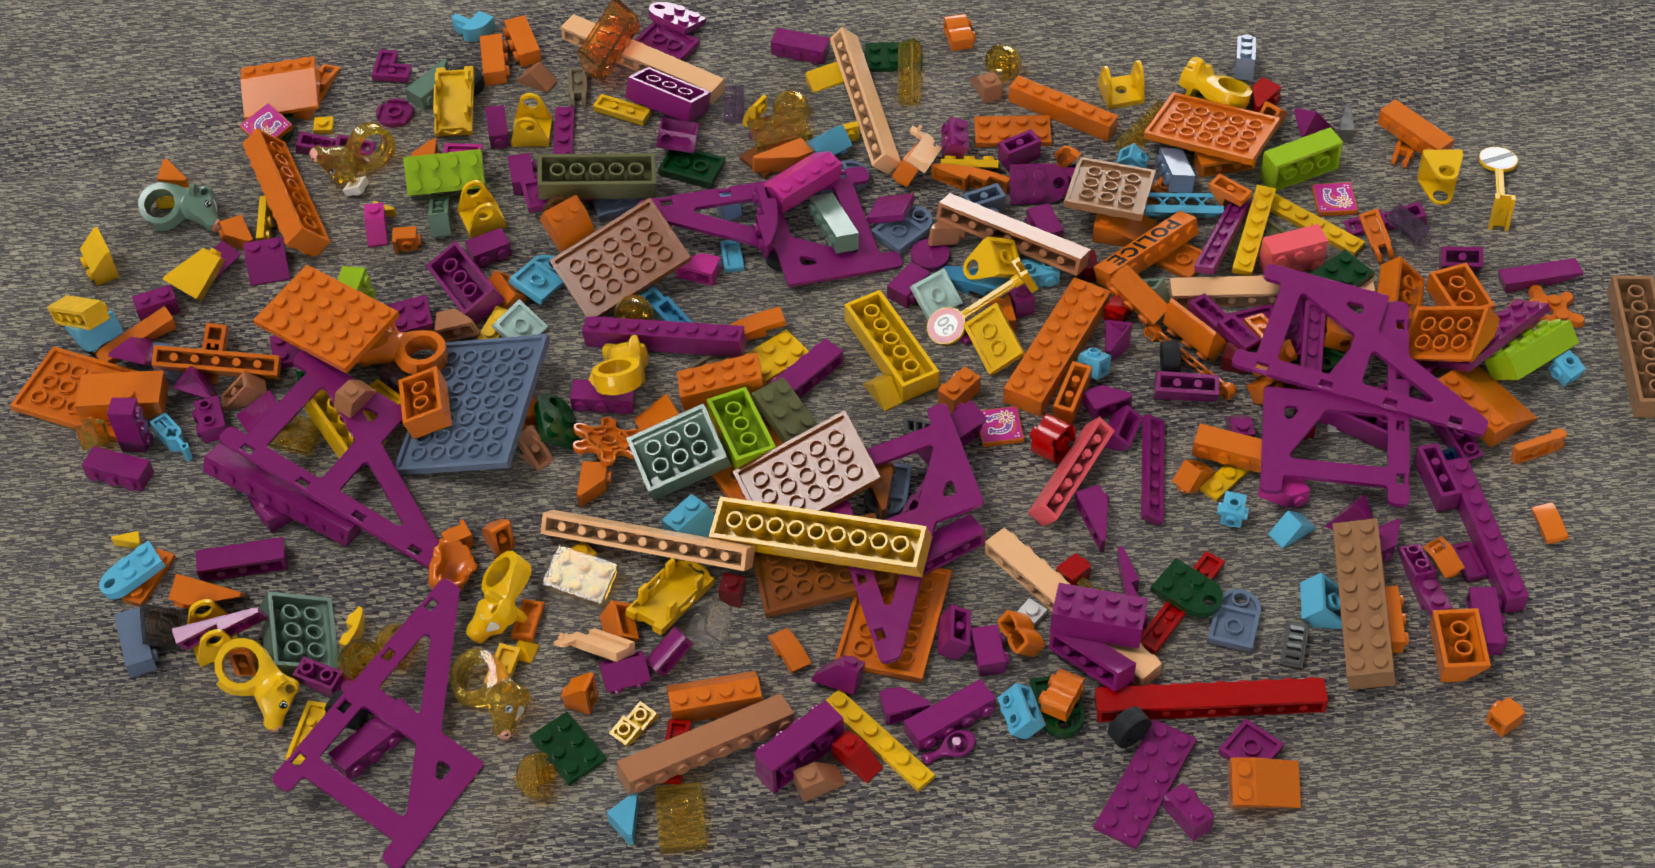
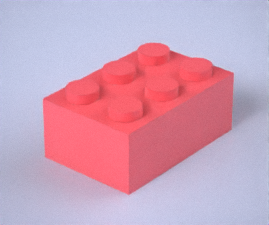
[1258,224,1328,273]

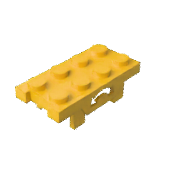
[433,66,474,137]
[626,558,715,636]

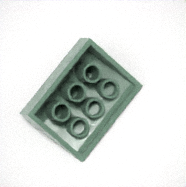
[626,403,732,500]
[260,591,340,680]

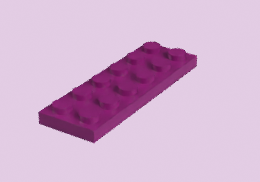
[1437,299,1551,372]
[1093,720,1197,849]

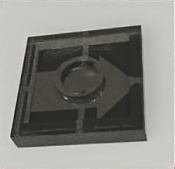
[140,604,186,651]

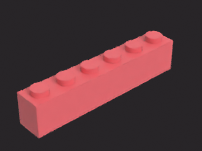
[1028,417,1115,527]

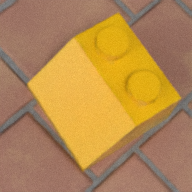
[79,227,119,286]

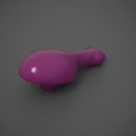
[921,730,976,766]

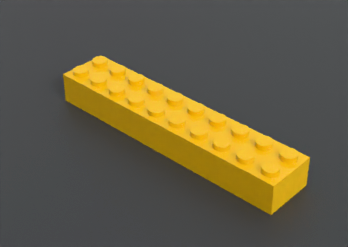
[709,496,932,577]

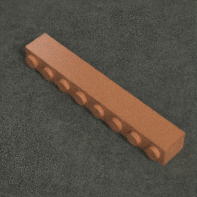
[936,193,1091,276]
[616,693,794,795]

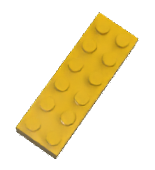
[844,290,939,402]

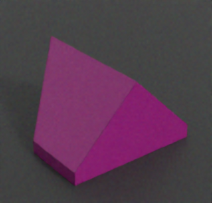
[1294,108,1335,137]
[1105,320,1132,362]
[108,337,153,365]
[173,366,217,399]
[1324,495,1373,530]

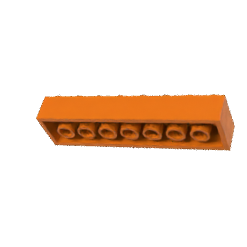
[242,128,330,257]
[1003,277,1111,417]

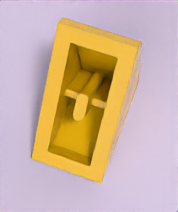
[863,375,902,412]

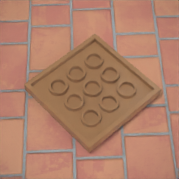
[1064,157,1156,221]

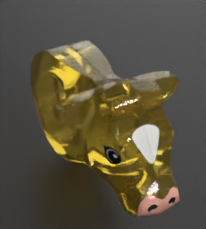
[309,121,395,185]
[450,648,533,740]

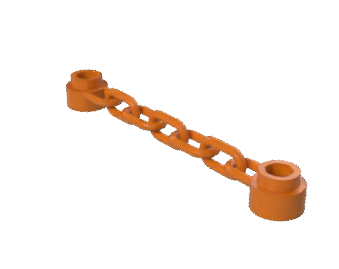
[1144,324,1237,401]

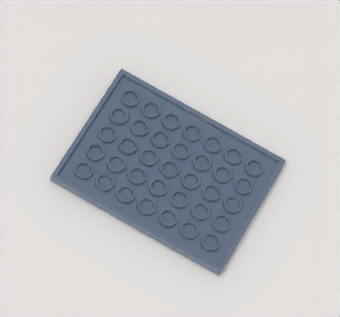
[395,334,550,475]

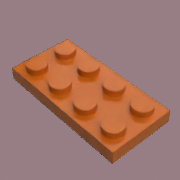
[974,115,1052,147]

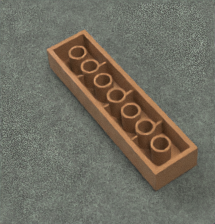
[1607,275,1655,418]
[1333,518,1396,690]

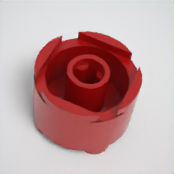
[1029,413,1076,463]

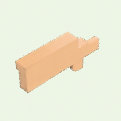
[906,125,942,173]
[554,628,635,662]

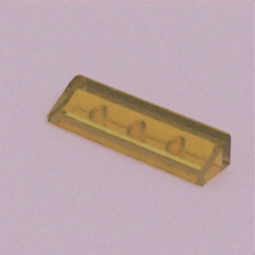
[898,37,921,105]
[1115,99,1164,152]

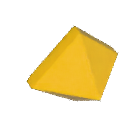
[515,640,540,664]

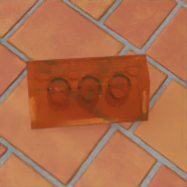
[577,0,640,81]

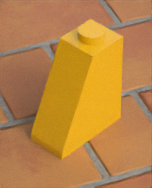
[163,247,226,301]

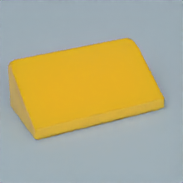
[805,61,844,93]

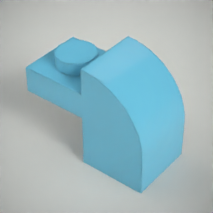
[451,11,496,42]

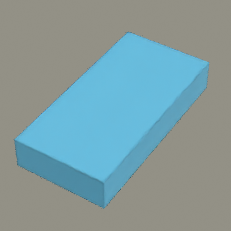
[720,240,745,273]

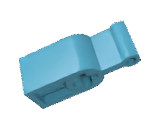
[149,412,193,461]

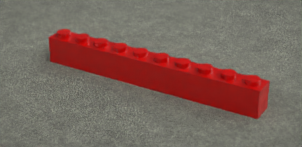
[1094,677,1328,722]

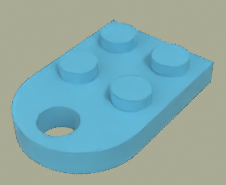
[509,255,564,305]
[99,540,166,599]

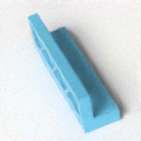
[1144,192,1224,217]

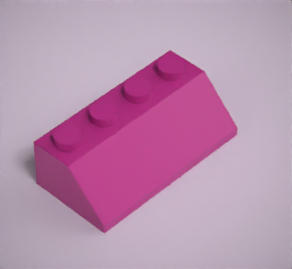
[763,151,842,214]

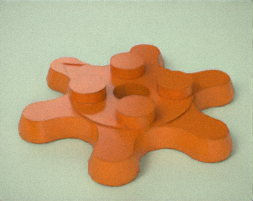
[1508,285,1585,329]
[573,417,640,466]

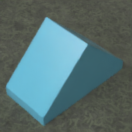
[1268,511,1316,549]
[607,793,639,845]

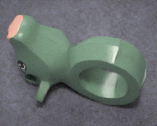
[138,182,221,233]

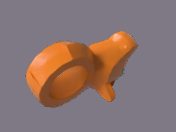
[357,323,448,376]

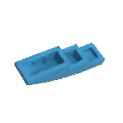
[943,266,1010,298]
[633,286,693,323]

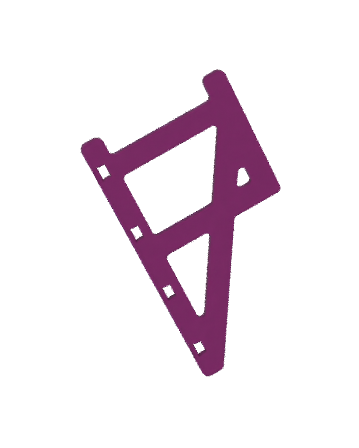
[638,166,903,287]
[1232,264,1488,437]
[1260,301,1410,507]
[219,350,439,570]
[829,404,984,664]
[272,579,483,868]

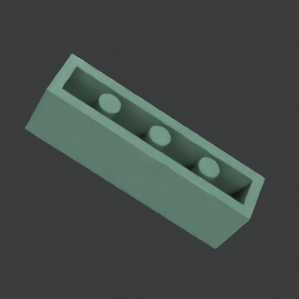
[808,192,859,254]

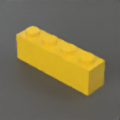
[47,295,110,330]

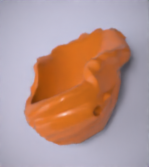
[428,539,478,592]

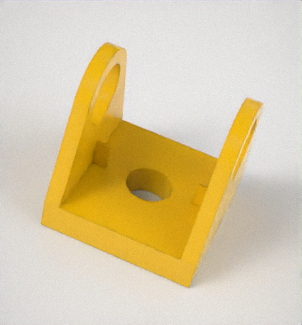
[1098,60,1145,110]
[511,93,553,147]
[1417,149,1463,205]
[458,180,507,239]
[963,236,1020,280]
[187,599,238,667]

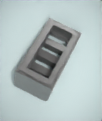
[1338,103,1355,143]

